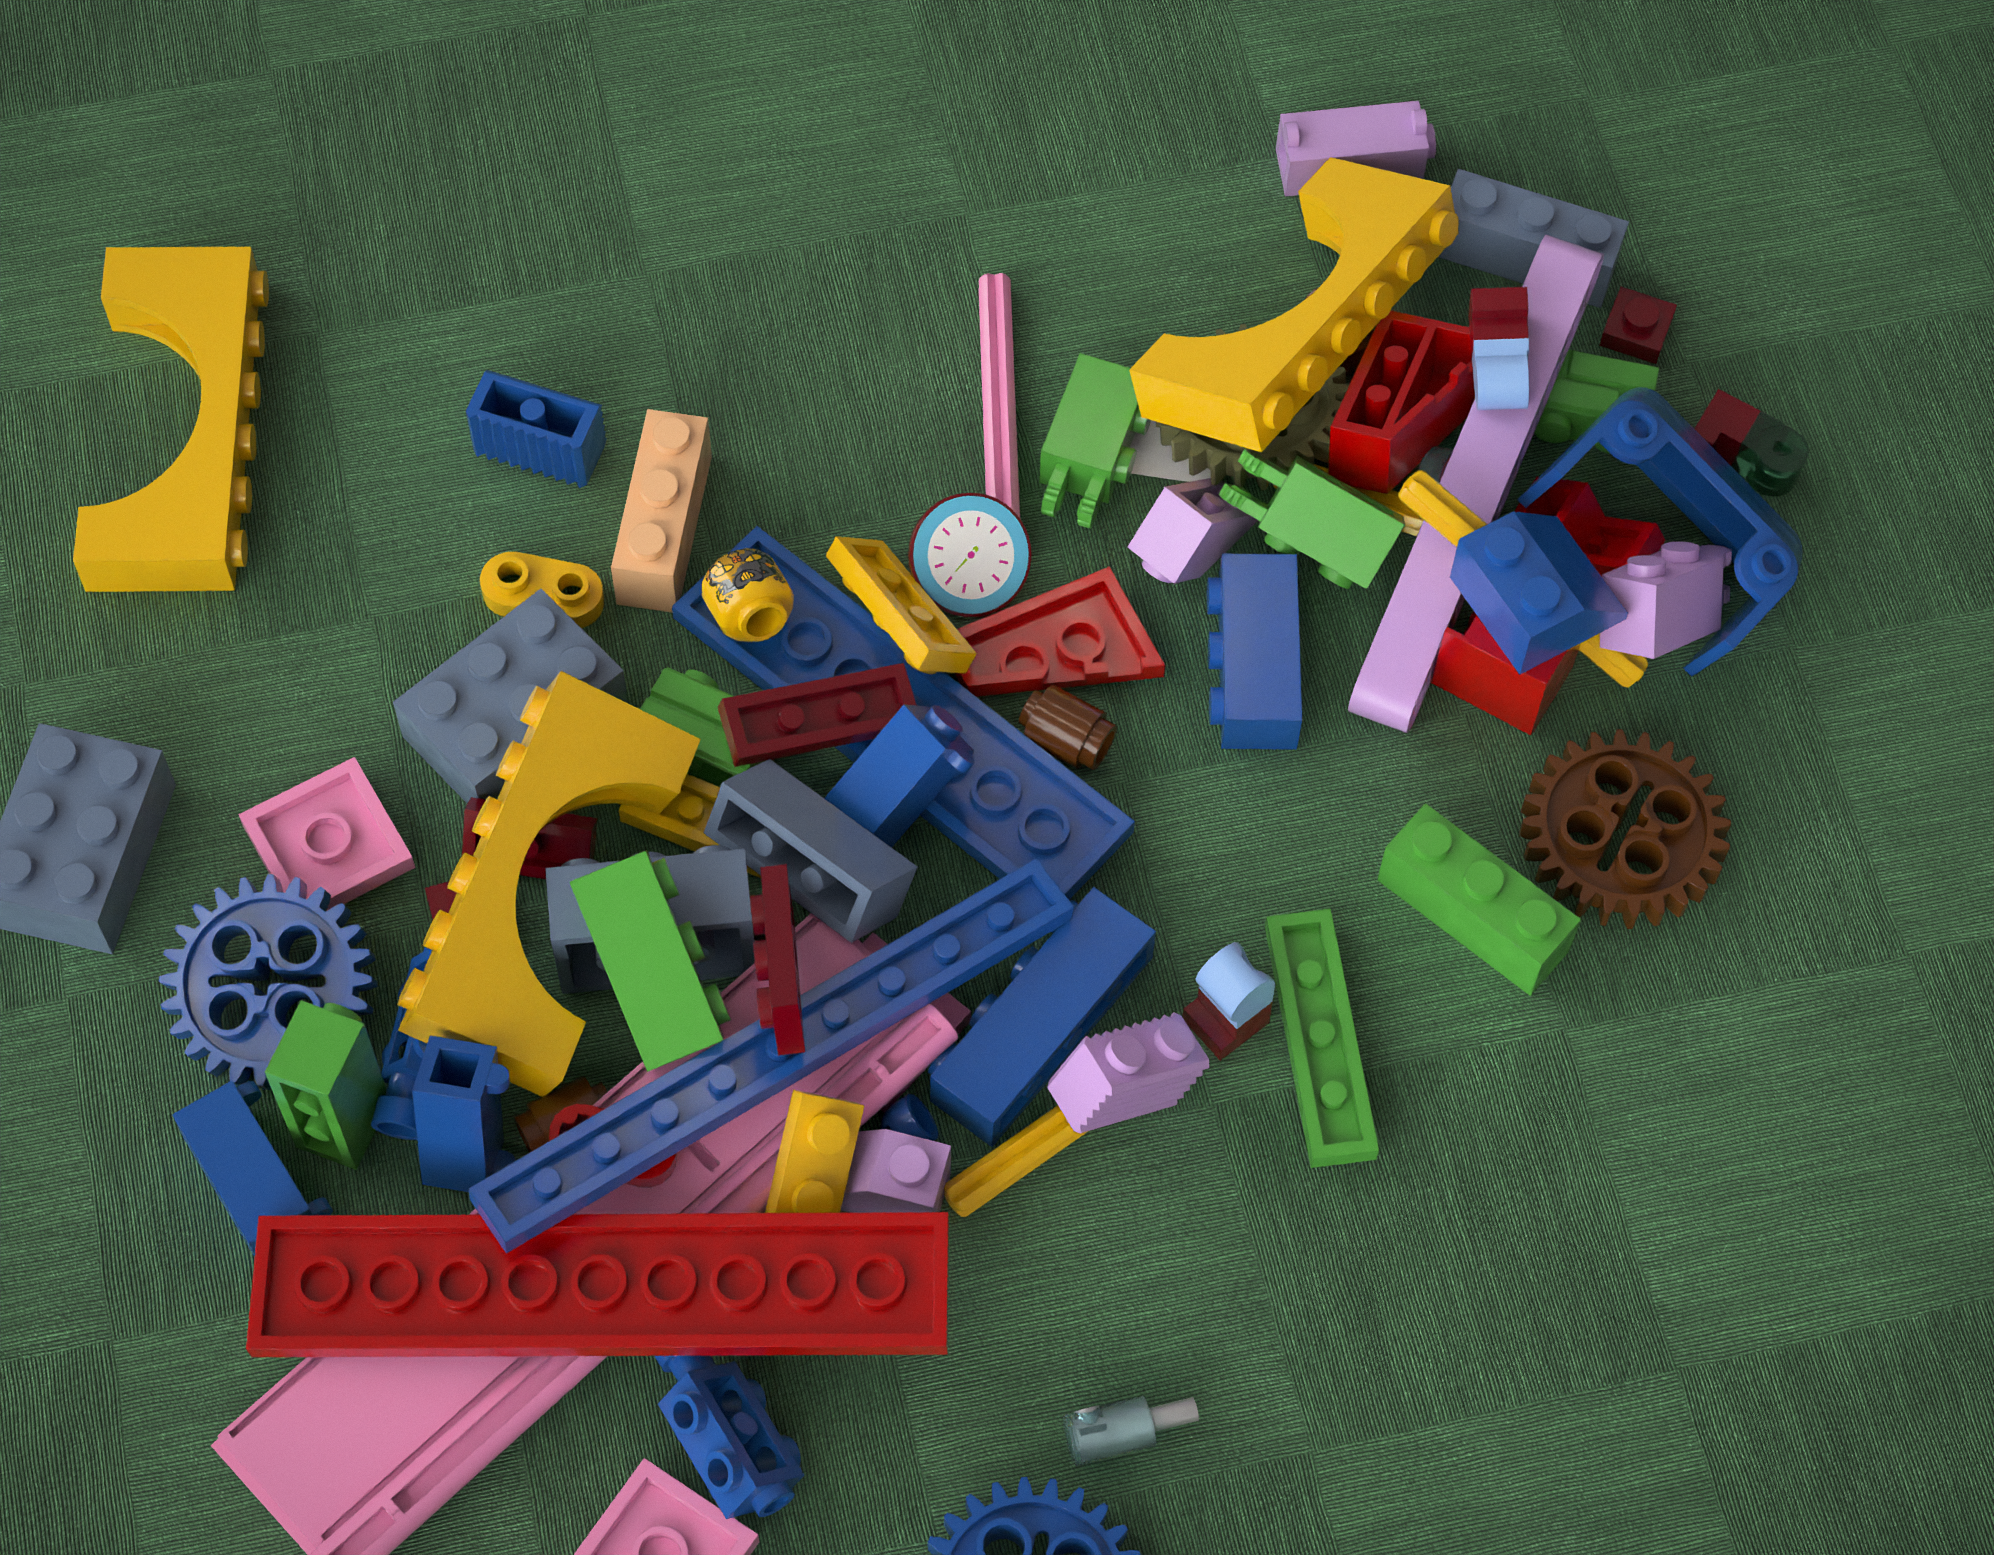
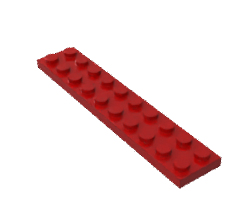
[246,1212,949,1357]

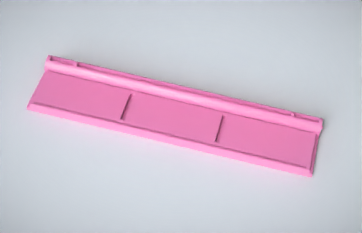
[211,913,958,1555]

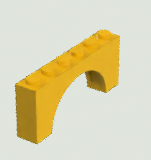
[1129,157,1459,452]
[73,247,269,592]
[397,671,701,1097]

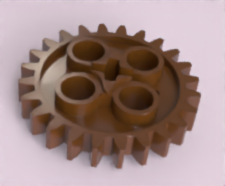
[1519,729,1731,929]

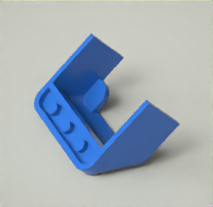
[1517,387,1802,677]

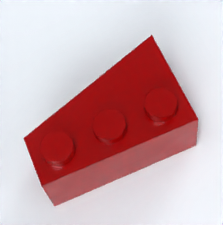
[1328,310,1475,494]

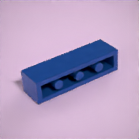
[928,887,1156,1147]

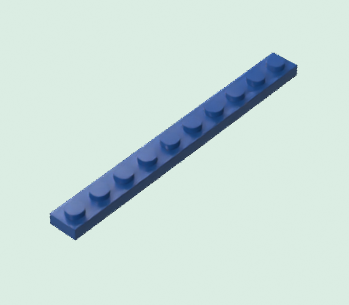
[469,858,1074,1254]

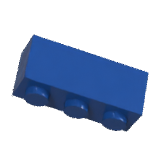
[1207,553,1302,750]

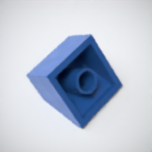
[1450,511,1628,675]

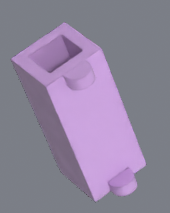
[1276,101,1436,197]

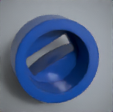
[880,1094,938,1141]

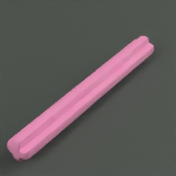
[979,273,1020,518]

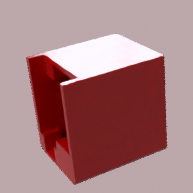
[1431,611,1581,736]

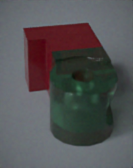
[1694,389,1809,497]

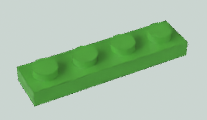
[1265,909,1379,1168]

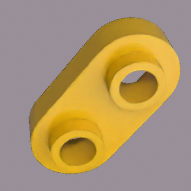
[480,552,604,628]

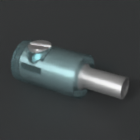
[1062,1395,1199,1466]

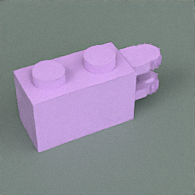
[1599,542,1732,659]

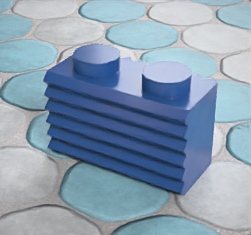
[466,370,607,488]

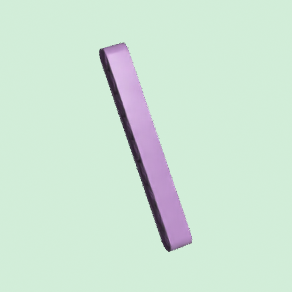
[1348,235,1604,734]

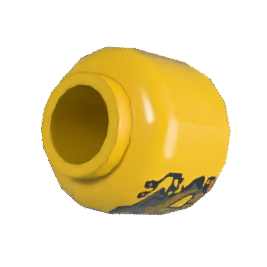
[702,548,794,642]

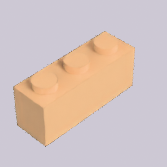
[611,409,712,613]

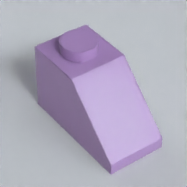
[1128,478,1258,584]
[841,1129,951,1213]

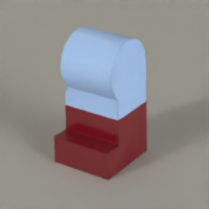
[1468,287,1529,410]
[1182,942,1275,1061]

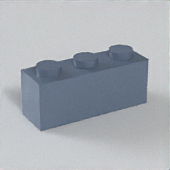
[1438,169,1629,308]
[704,759,918,943]

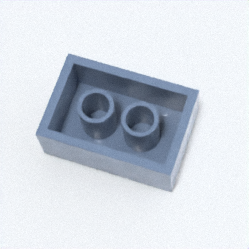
[393,589,628,804]
[0,723,176,954]
[545,845,755,994]

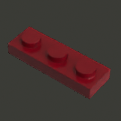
[717,663,917,767]
[750,864,805,1056]

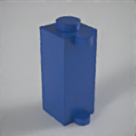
[824,704,975,848]
[412,1036,515,1192]
[172,1081,333,1257]

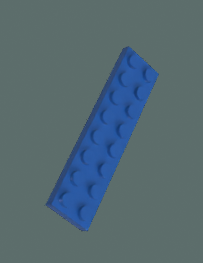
[672,526,1135,900]

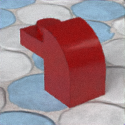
[1515,476,1665,577]

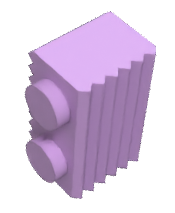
[1047,1012,1209,1133]

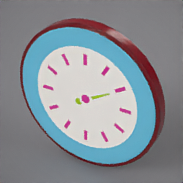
[908,493,1031,617]

